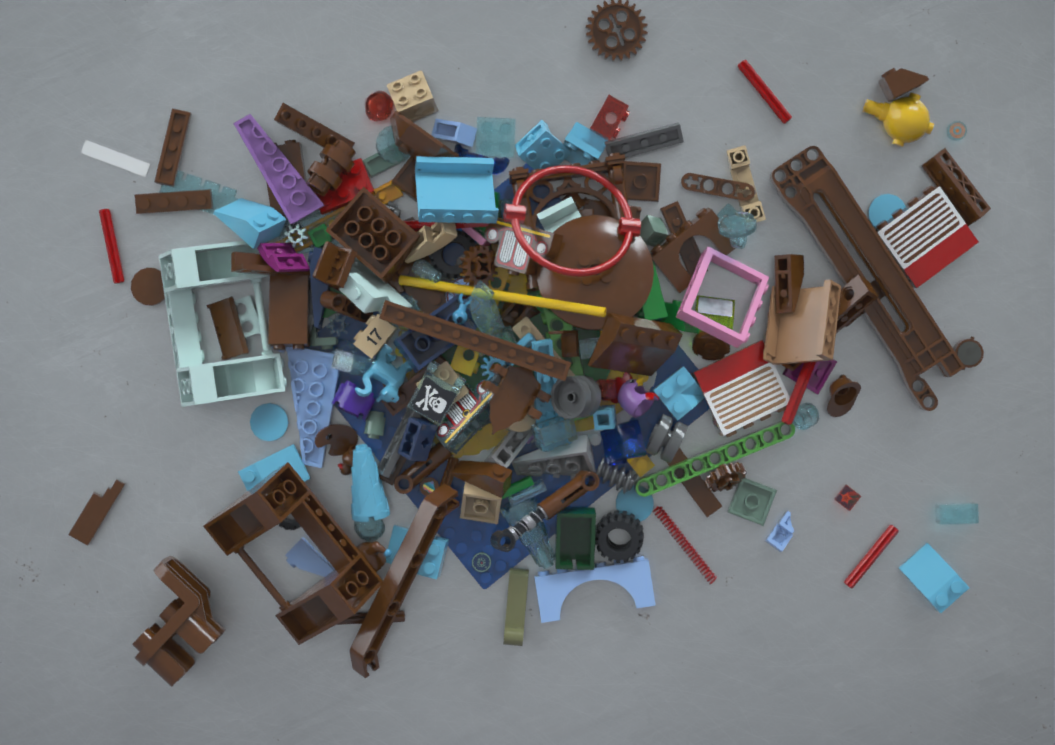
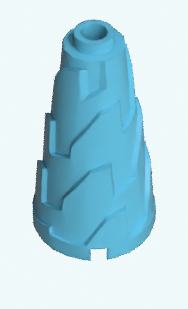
[351,444,390,522]

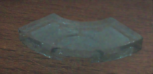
[470,280,497,333]

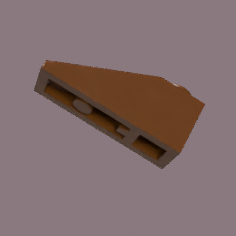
[774,254,804,313]
[451,460,512,498]

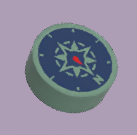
[472,552,491,572]

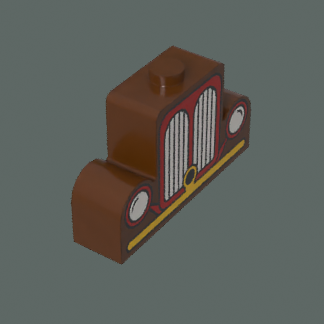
[485,218,563,276]

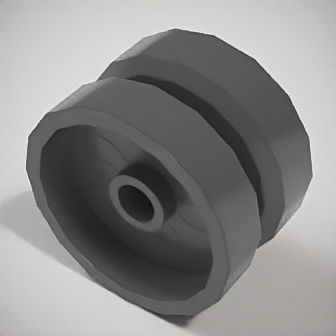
[551,375,601,419]
[645,414,688,463]

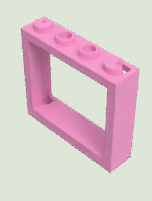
[676,246,769,348]

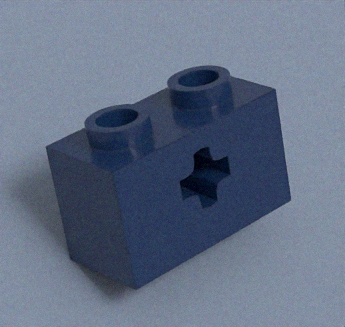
[398,417,438,461]

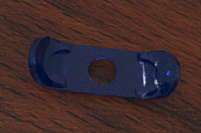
[454,144,510,174]

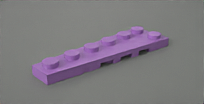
[233,114,325,225]

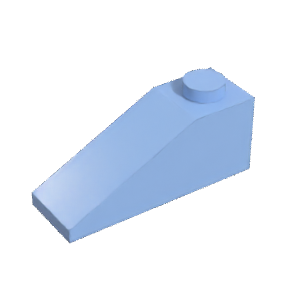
[285,538,334,577]

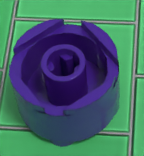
[331,380,376,421]

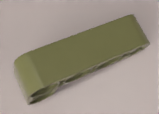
[503,568,529,646]

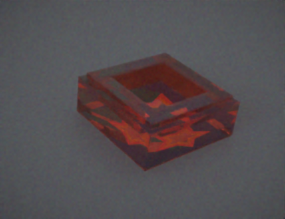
[834,484,861,511]

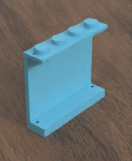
[415,156,499,224]

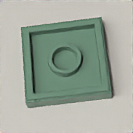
[727,478,777,526]

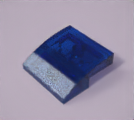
[600,420,646,466]

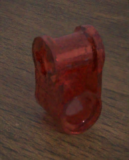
[596,379,618,401]

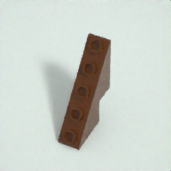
[274,103,355,148]

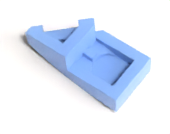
[765,511,794,552]

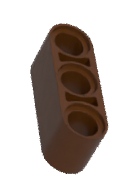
[320,290,373,323]

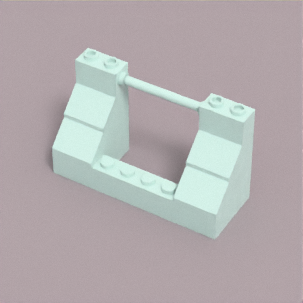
[158,241,287,407]

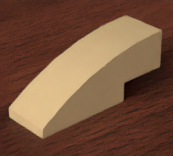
[405,222,457,263]

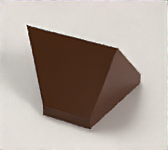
[496,302,541,331]

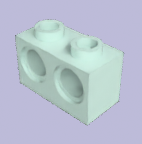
[235,295,260,339]

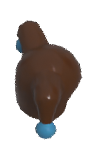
[356,541,392,572]

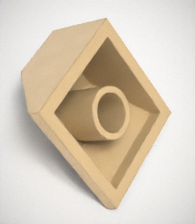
[460,482,502,524]

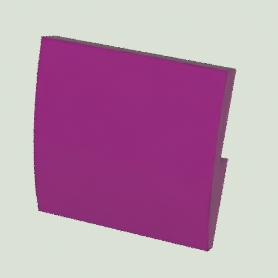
[257,243,310,272]
[783,359,837,394]

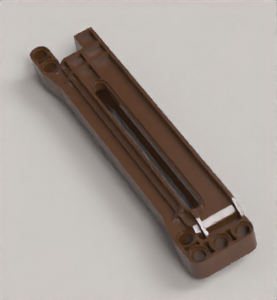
[770,146,965,411]

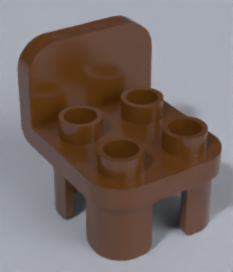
[132,556,226,687]

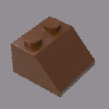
[878,68,929,102]

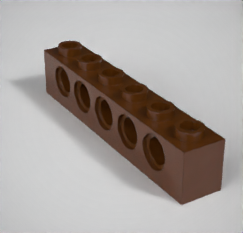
[781,275,879,371]

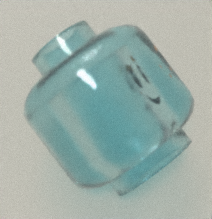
[793,403,819,430]

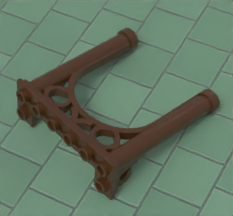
[509,153,628,292]

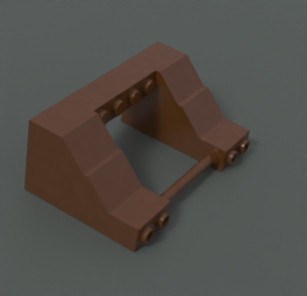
[203,462,383,645]

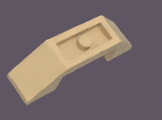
[727,145,766,225]

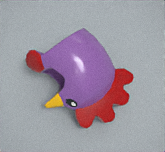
[611,372,659,418]

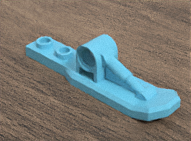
[531,338,564,448]

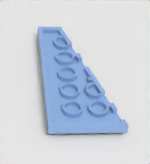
[286,347,343,468]

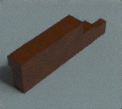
[68,479,125,546]

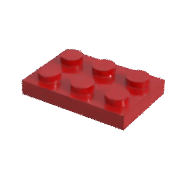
[314,158,375,215]

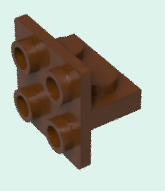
[313,241,357,291]

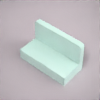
[537,197,581,233]

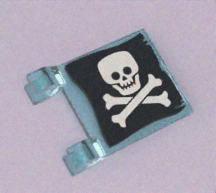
[407,361,466,426]

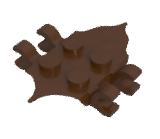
[480,363,552,435]

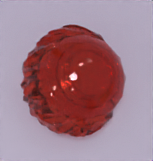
[364,90,394,121]

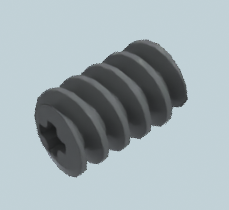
[596,457,638,494]

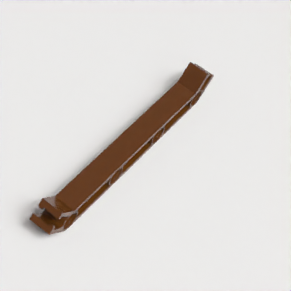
[350,483,460,679]

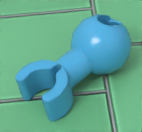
[452,293,473,325]

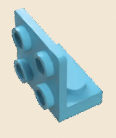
[515,120,571,169]

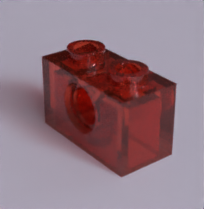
[590,95,630,141]

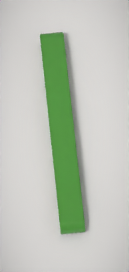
[634,421,795,497]

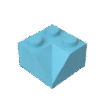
[653,366,705,421]

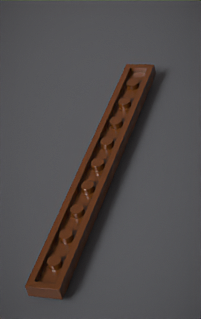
[379,300,571,381]

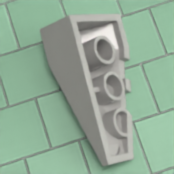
[512,434,596,479]

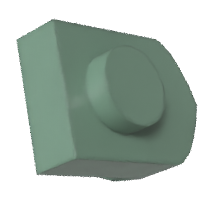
[310,324,338,349]

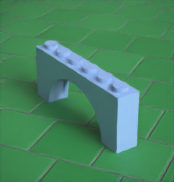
[534,556,656,623]

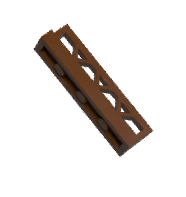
[921,148,991,226]
[231,252,310,276]

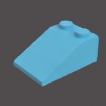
[213,198,286,249]
[238,444,310,491]
[386,525,449,580]
[899,543,969,613]

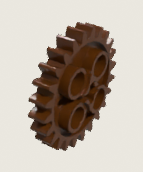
[586,0,648,62]

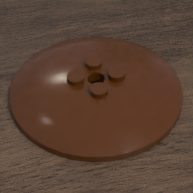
[536,215,654,330]

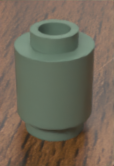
[364,411,386,439]

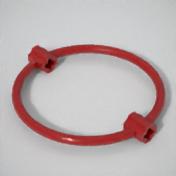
[503,165,641,277]

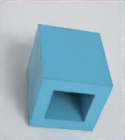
[593,405,617,430]

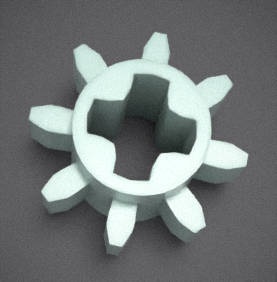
[284,224,308,247]

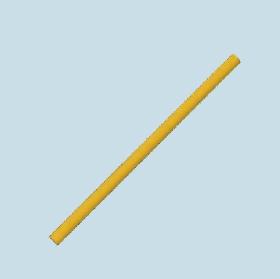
[399,275,606,317]

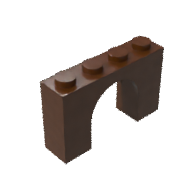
[651,208,739,294]

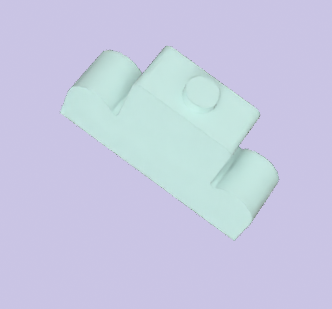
[339,258,413,314]

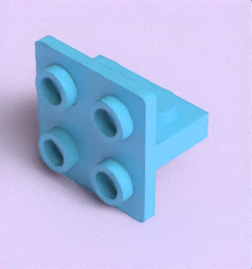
[563,122,608,165]

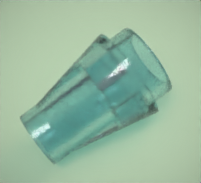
[412,259,441,283]

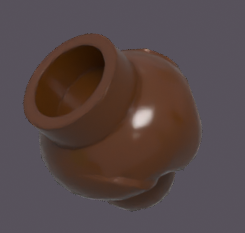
[338,445,356,475]

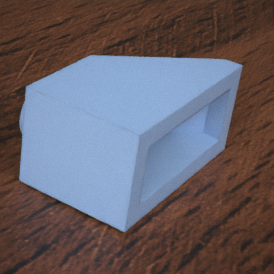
[431,119,477,147]

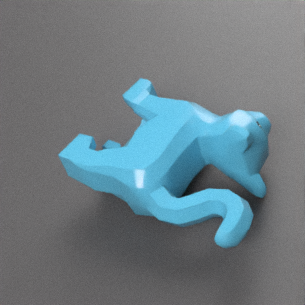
[355,344,412,403]

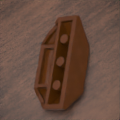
[390,110,459,162]

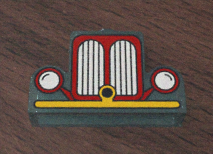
[436,379,493,454]

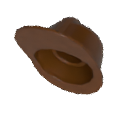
[827,375,861,417]

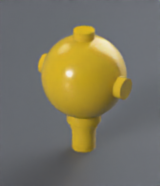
[862,92,934,147]

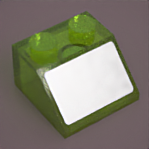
[695,295,735,334]

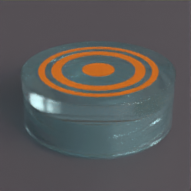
[946,121,967,141]

